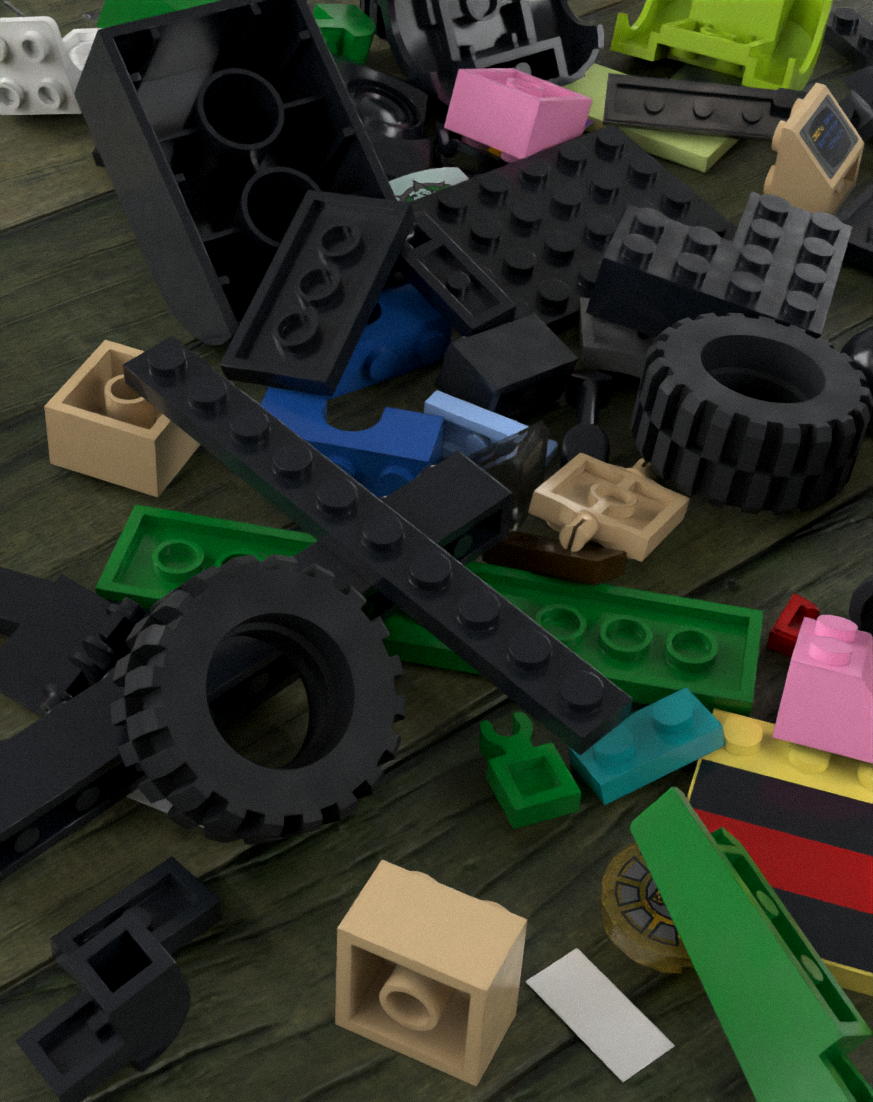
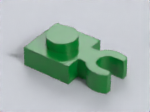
[478,711,581,829]

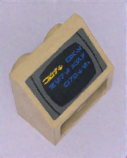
[763,82,864,216]

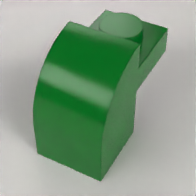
[313,3,376,65]

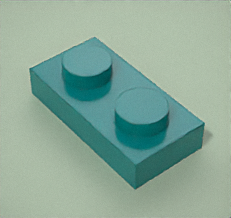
[567,687,725,805]

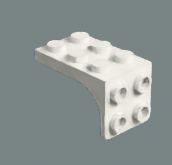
[0,16,102,115]

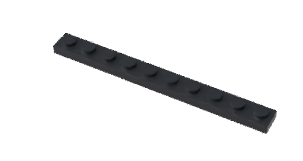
[123,336,632,756]

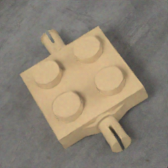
[528,452,690,562]

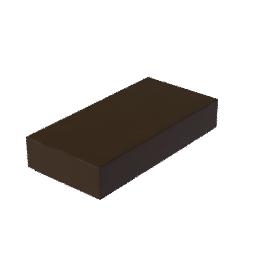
[482,531,627,586]

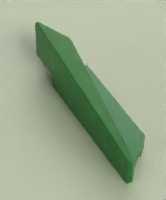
[630,786,873,1102]

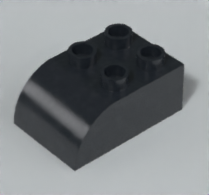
[74,0,415,346]

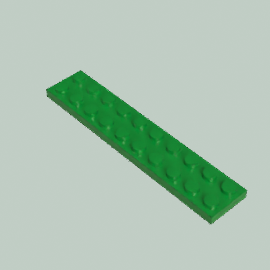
[95,504,764,717]

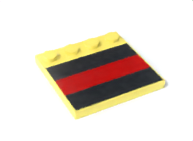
[648,708,873,996]

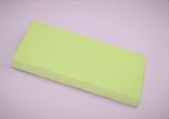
[561,63,739,173]

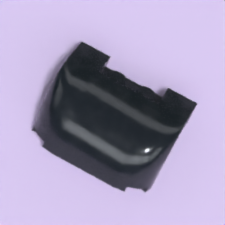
[379,0,604,108]

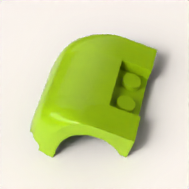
[610,0,834,91]

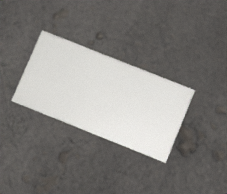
[525,948,675,1082]

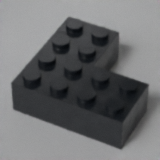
[586,191,852,339]

